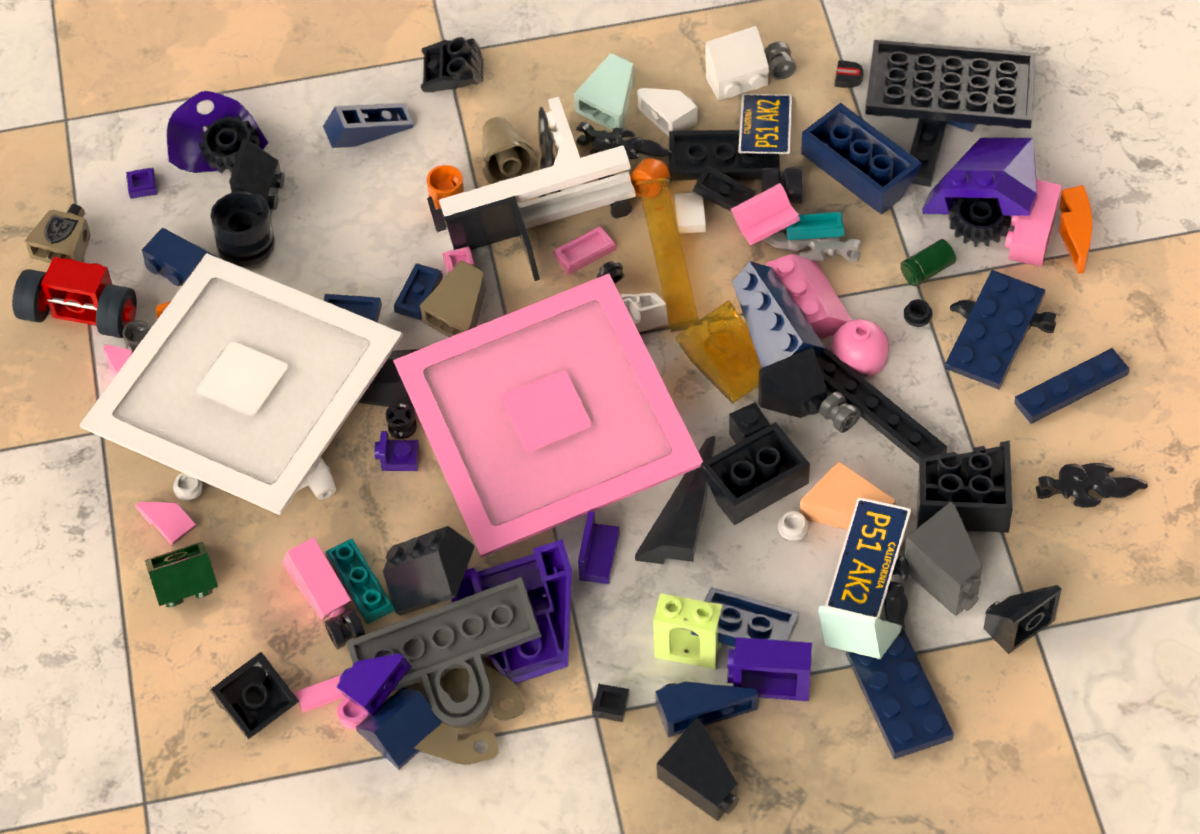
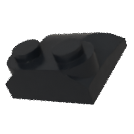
[210,652,299,740]

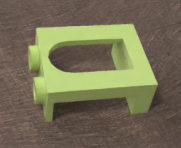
[653,593,722,669]

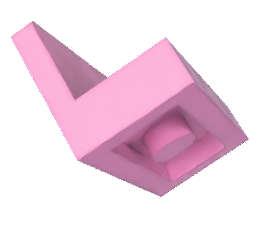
[730,184,800,245]

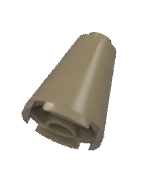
[482,117,538,184]

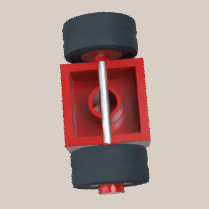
[12,257,137,338]

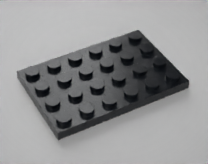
[865,40,1036,129]

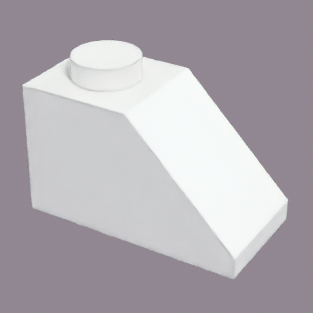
[637,88,698,137]

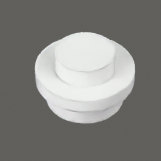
[173,473,203,501]
[778,511,808,541]

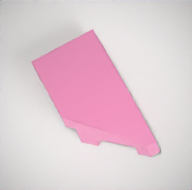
[135,502,196,546]

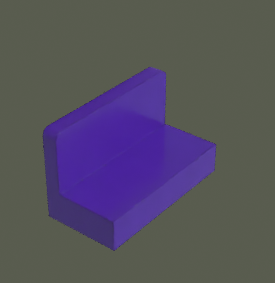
[578,511,620,584]

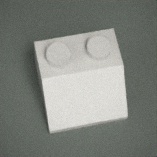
[706,26,769,101]

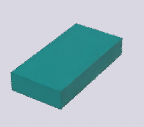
[786,212,844,240]

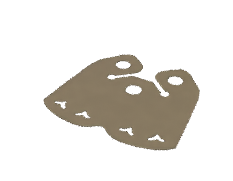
[414,664,525,765]

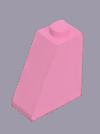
[282,537,351,620]

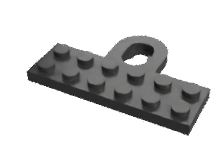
[346,577,542,728]

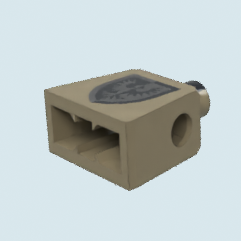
[25,204,91,263]

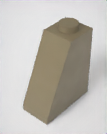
[420,260,486,337]

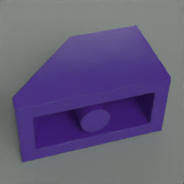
[336,653,412,716]

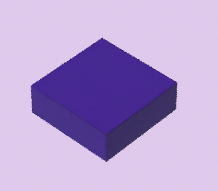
[126,168,157,199]

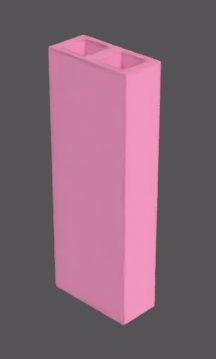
[295,675,345,713]

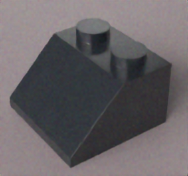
[229,139,285,215]

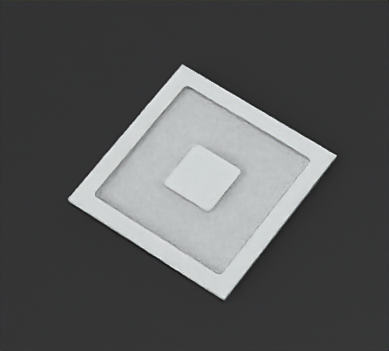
[80,253,403,515]

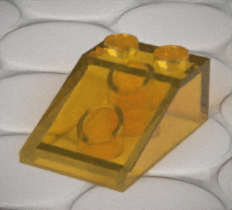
[675,300,761,404]

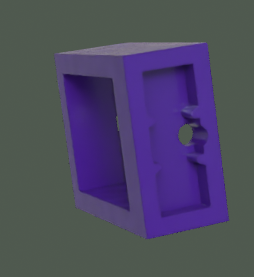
[727,637,812,701]

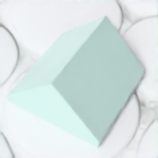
[818,605,902,659]

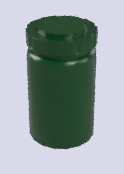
[900,239,956,287]

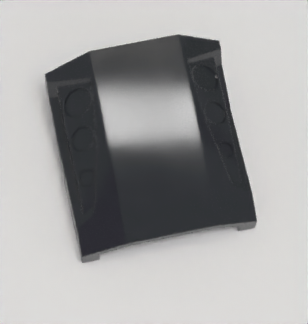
[420,37,484,92]

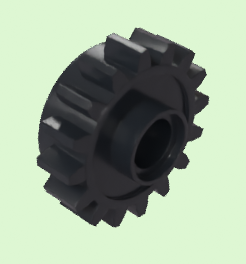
[199,116,261,174]
[949,198,1012,247]

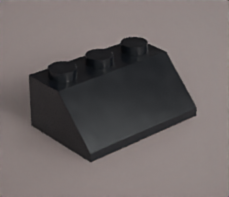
[701,422,810,525]
[383,526,475,616]

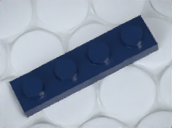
[1014,348,1129,424]

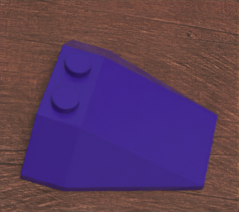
[922,138,1038,216]
[451,539,572,684]

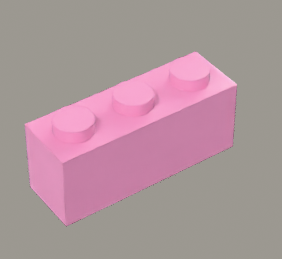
[1005,180,1062,267]

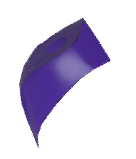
[166,91,269,173]

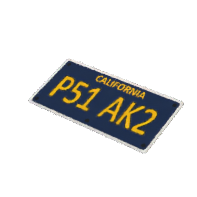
[738,94,792,154]
[825,498,911,619]

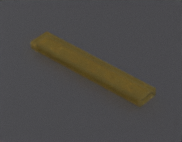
[639,178,699,332]

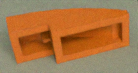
[1058,185,1093,274]

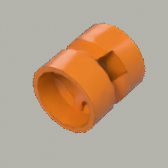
[426,165,464,210]

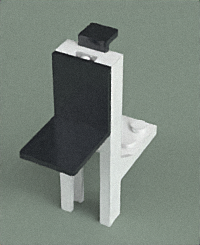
[427,97,636,281]

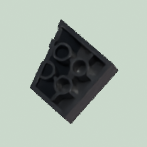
[917,440,1013,533]

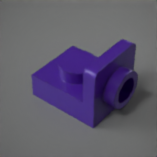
[374,431,419,471]

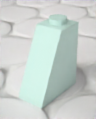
[574,53,634,131]

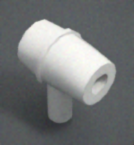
[297,457,336,500]

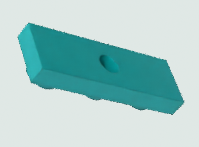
[325,538,394,624]

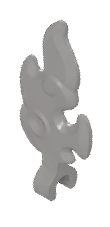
[762,232,861,263]

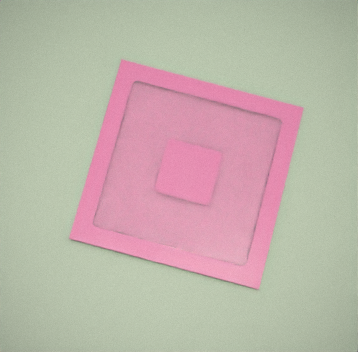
[393,274,703,558]

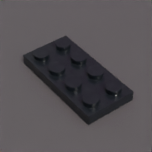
[669,130,780,180]

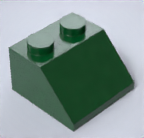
[145,541,218,608]

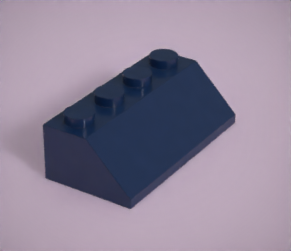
[801,103,922,215]

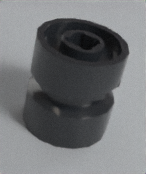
[762,167,802,203]

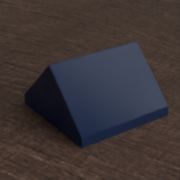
[356,688,442,770]

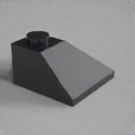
[758,347,827,418]
[983,585,1061,654]

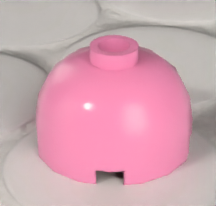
[831,319,889,377]

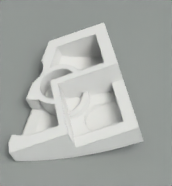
[620,292,668,332]

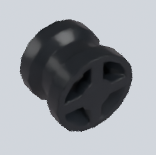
[385,402,417,439]

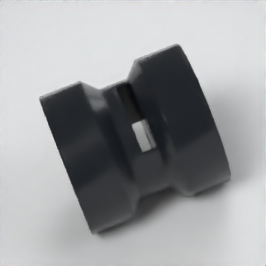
[324,608,365,649]

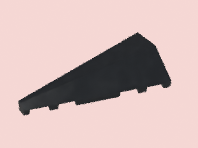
[635,436,716,564]

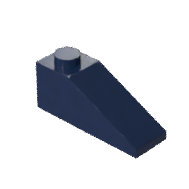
[323,103,415,148]
[655,681,758,737]

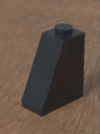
[656,718,739,821]

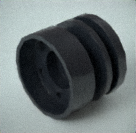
[210,191,275,267]

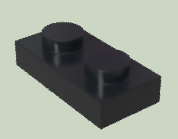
[693,166,756,212]

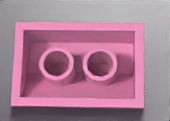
[766,254,852,340]

